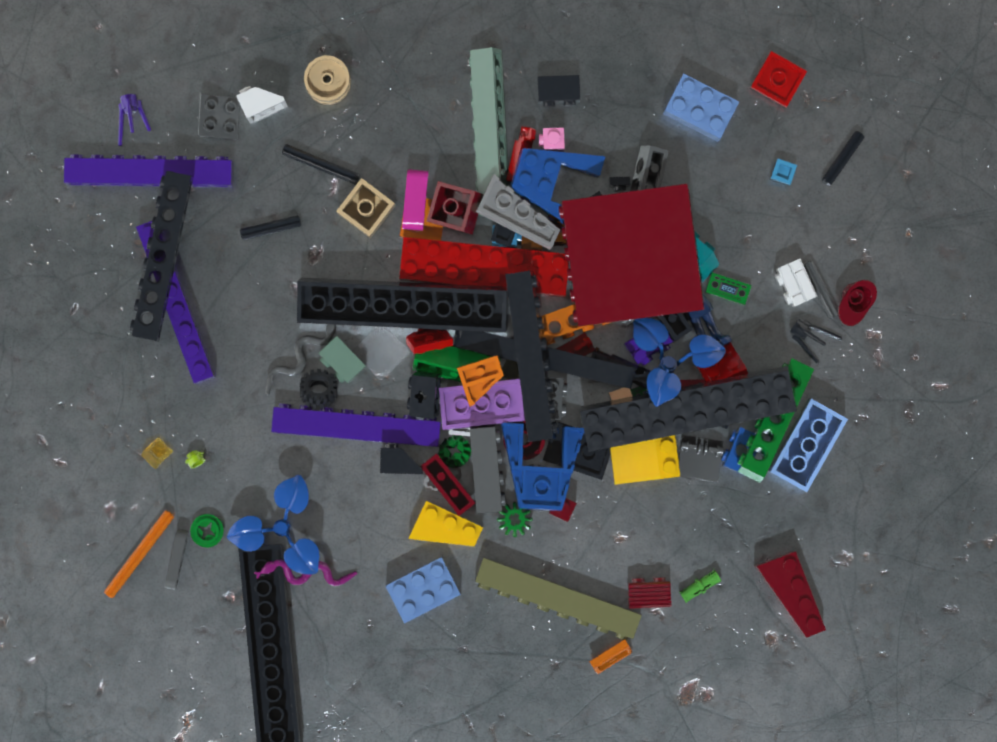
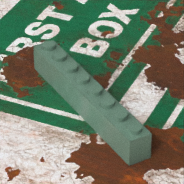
[469,47,509,217]

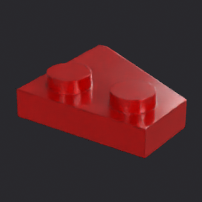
[406,328,453,354]

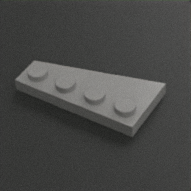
[476,174,560,250]

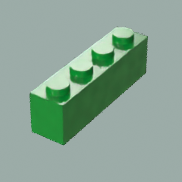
[412,346,501,382]

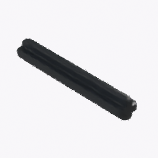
[282,144,360,185]

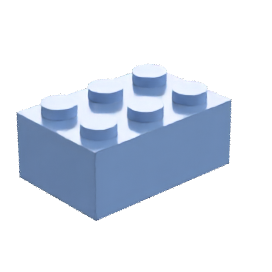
[663,74,739,142]
[386,557,461,624]

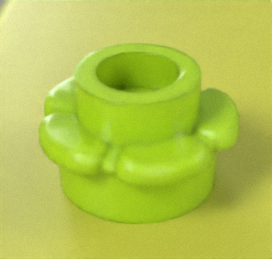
[185,450,205,469]

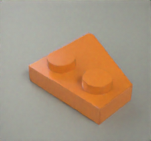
[457,355,504,407]

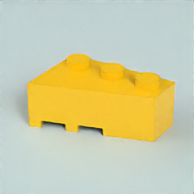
[408,501,483,546]

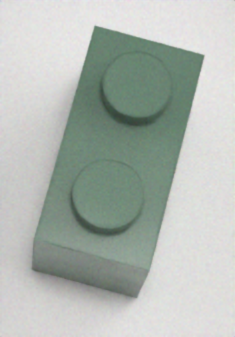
[319,336,366,384]

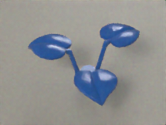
[633,318,726,407]
[227,475,320,575]

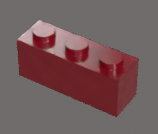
[420,453,476,516]

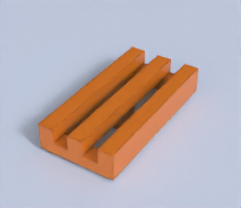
[590,639,632,674]

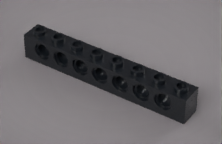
[130,171,193,342]

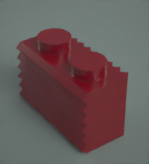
[628,577,672,609]

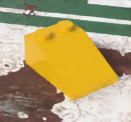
[610,435,680,485]

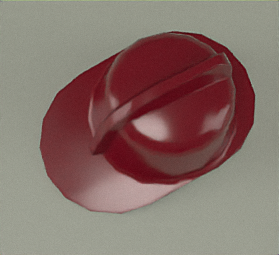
[838,280,877,326]

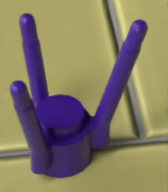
[118,94,151,146]

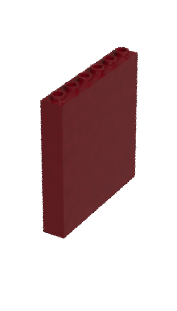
[559,184,705,326]

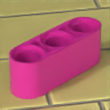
[402,169,428,231]

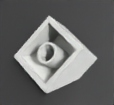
[236,86,288,124]

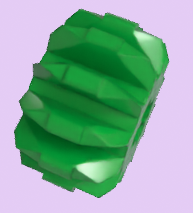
[497,502,533,537]

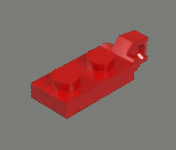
[506,126,536,183]

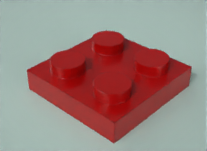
[750,51,807,108]
[696,343,748,382]

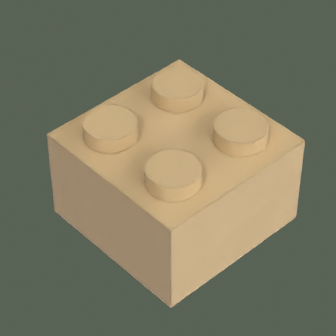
[336,178,396,239]

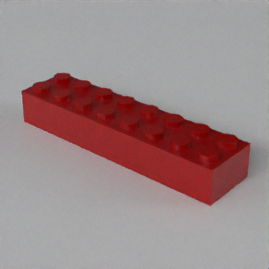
[399,237,569,297]

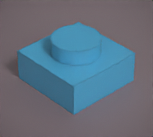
[770,159,797,186]

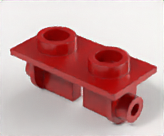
[556,332,595,356]

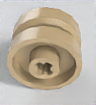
[304,55,351,105]

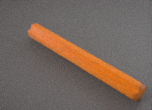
[104,510,174,598]

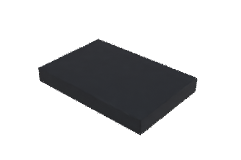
[543,421,611,480]

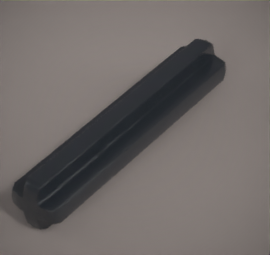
[822,131,865,185]
[240,215,301,240]

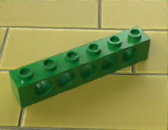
[737,358,814,483]

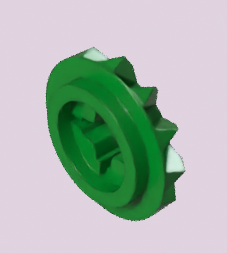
[438,435,471,468]
[190,514,224,548]

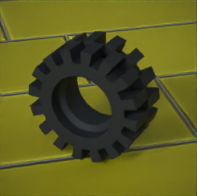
[300,369,337,409]

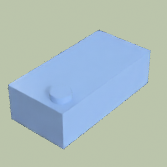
[768,398,848,492]

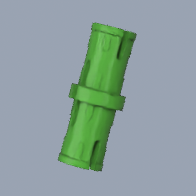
[679,570,721,603]

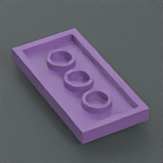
[439,379,525,430]

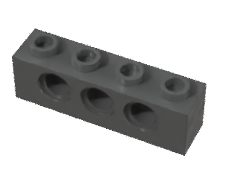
[630,145,669,191]

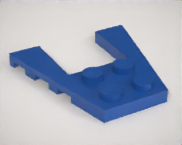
[510,148,605,225]
[501,423,584,511]

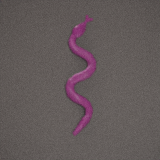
[254,559,357,586]

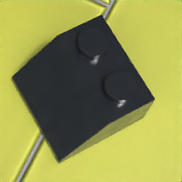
[380,444,423,474]

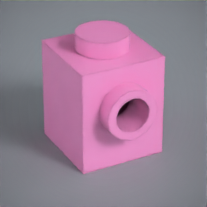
[539,128,565,152]

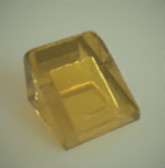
[141,437,173,469]

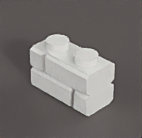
[774,259,817,307]

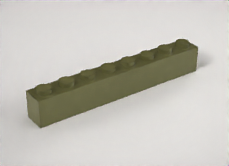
[475,558,642,641]

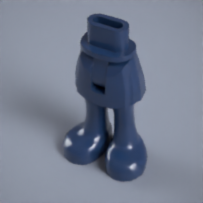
[684,294,733,346]

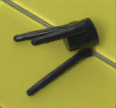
[790,319,842,364]

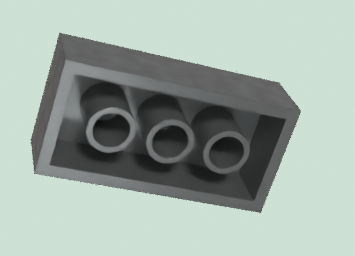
[470,425,506,513]

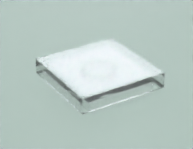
[352,327,411,381]

